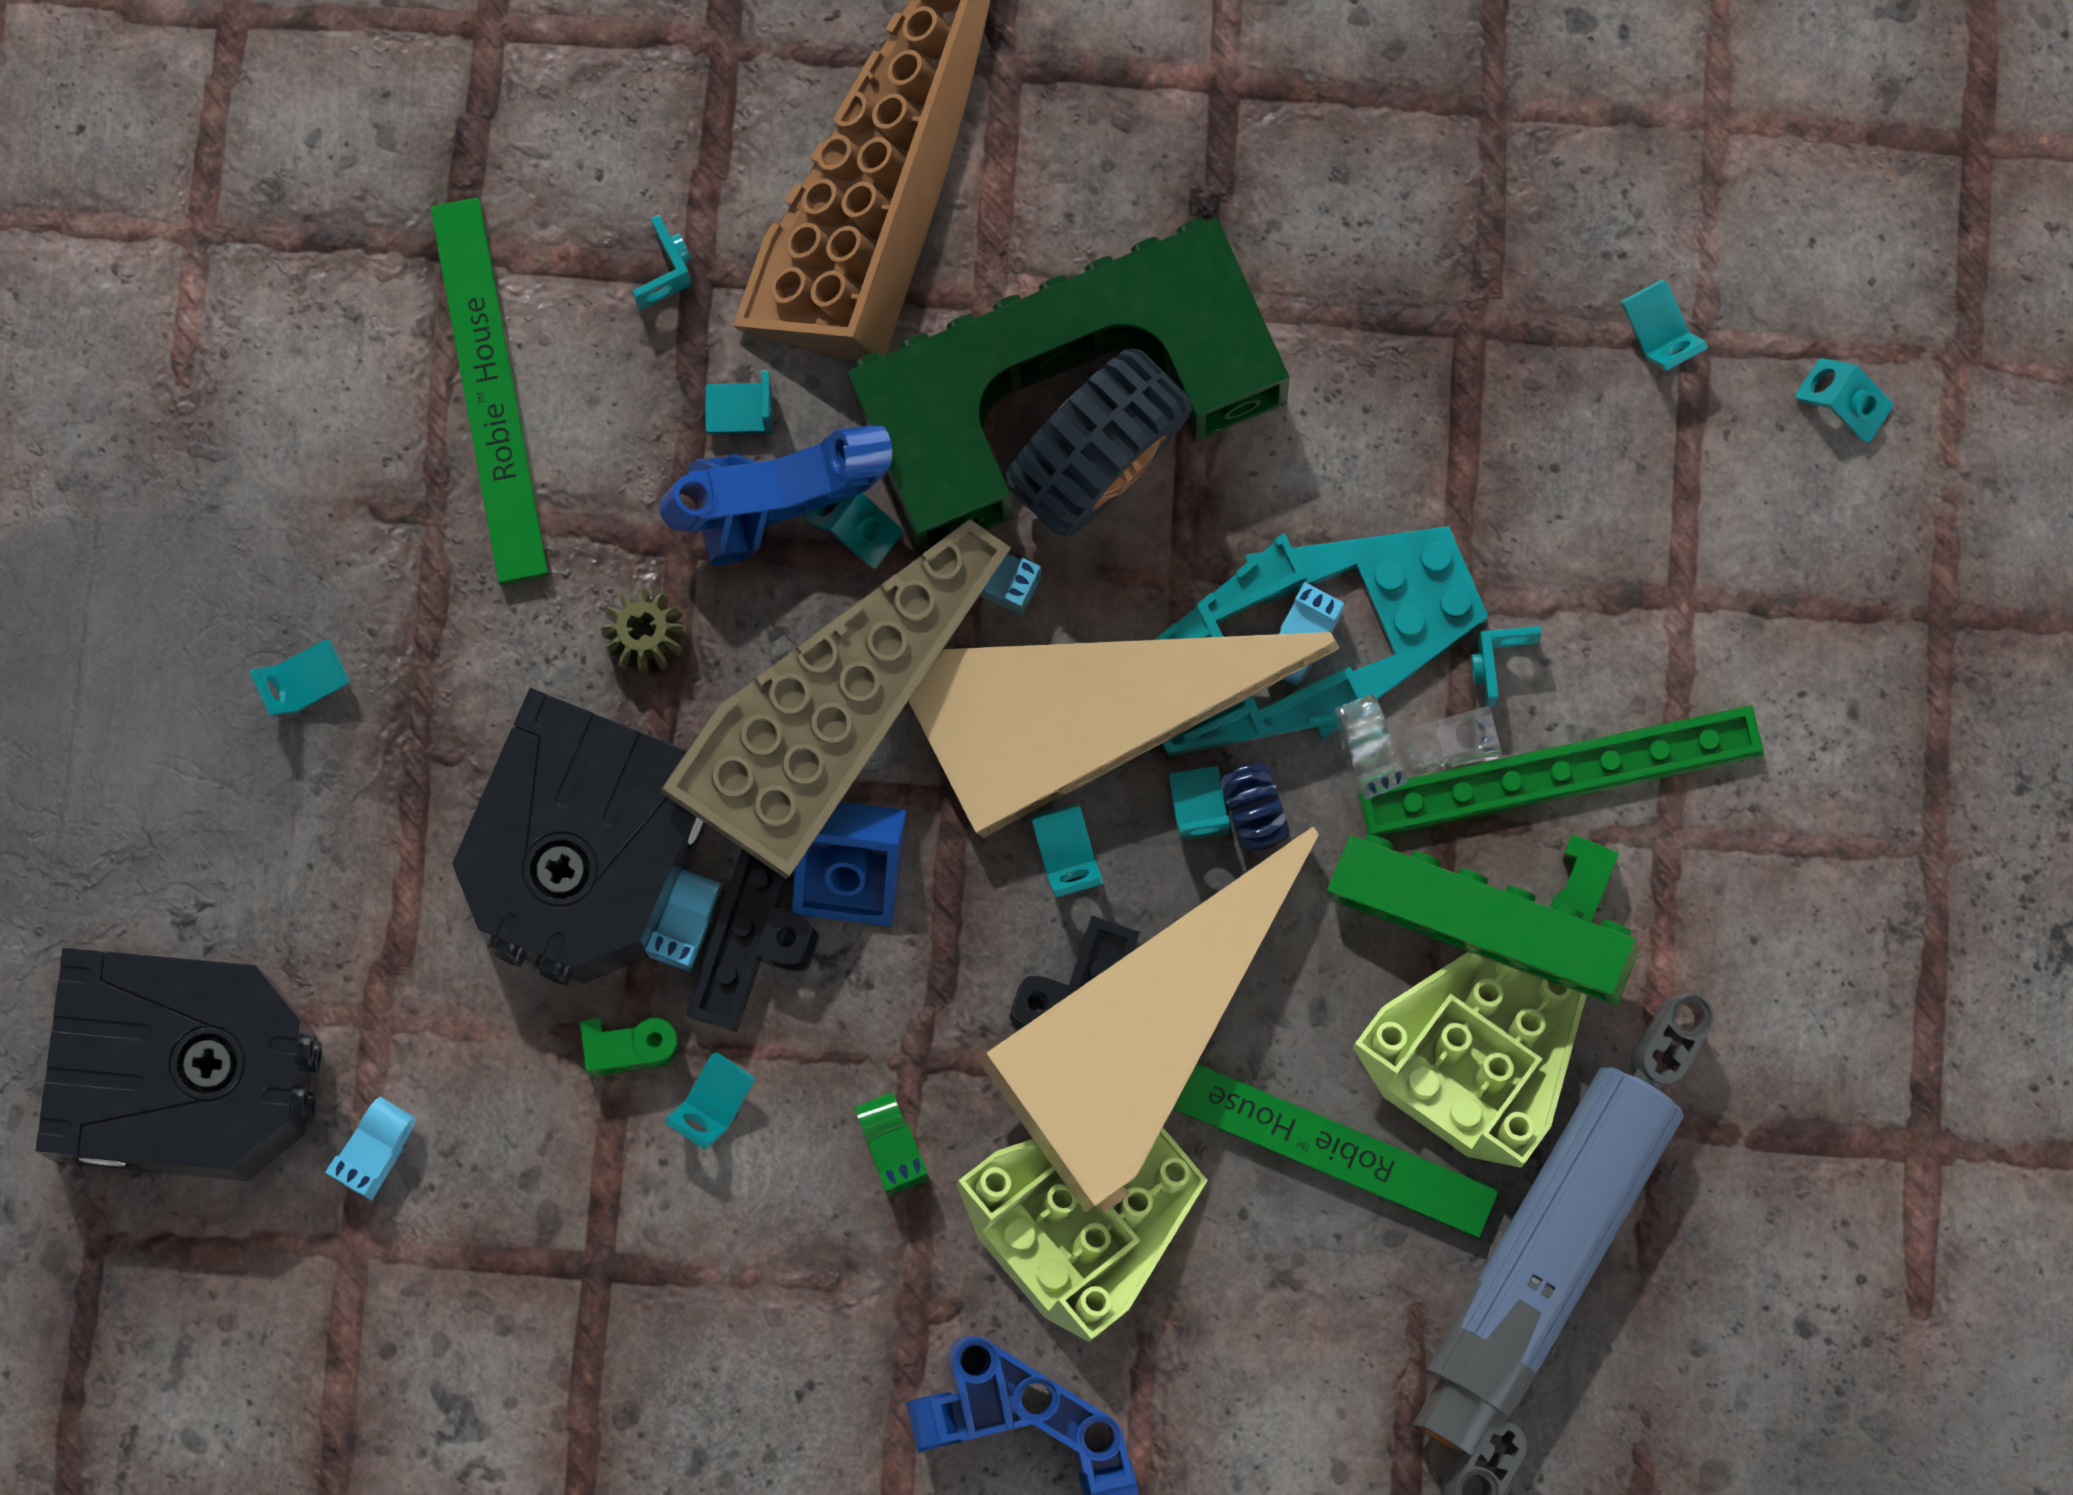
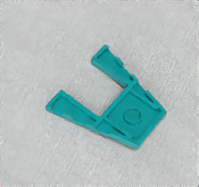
[1245,526,1488,741]
[1154,533,1373,757]

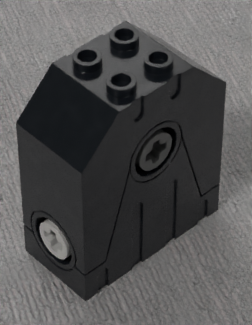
[452,687,707,986]
[35,947,322,1181]

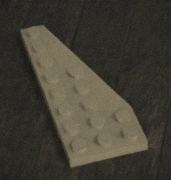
[660,519,1011,879]

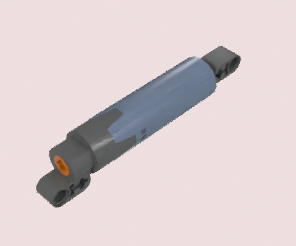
[1412,994,1714,1495]

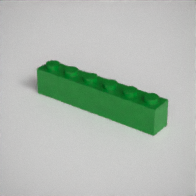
[1327,834,1640,1007]

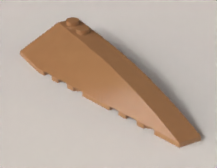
[733,0,990,361]

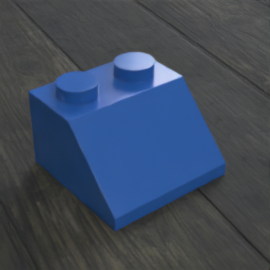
[792,802,906,927]

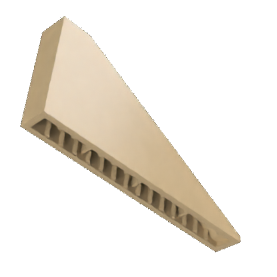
[908,632,1340,838]
[979,827,1319,1213]

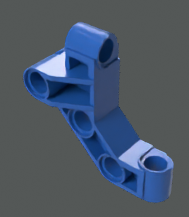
[659,425,892,566]
[906,1335,1139,1495]

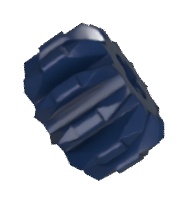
[1221,763,1290,852]

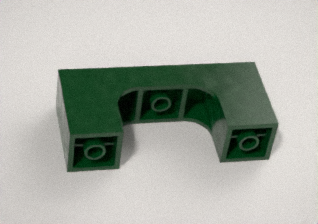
[847,217,1290,555]

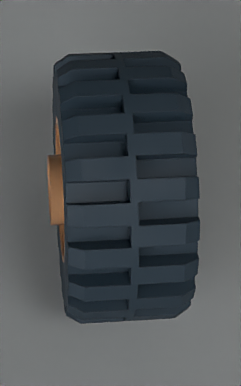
[1005,349,1192,537]

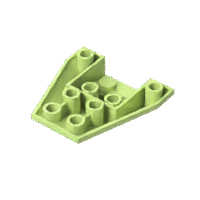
[1353,952,1587,1168]
[956,1128,1208,1342]

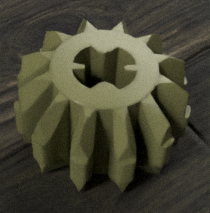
[600,588,687,675]

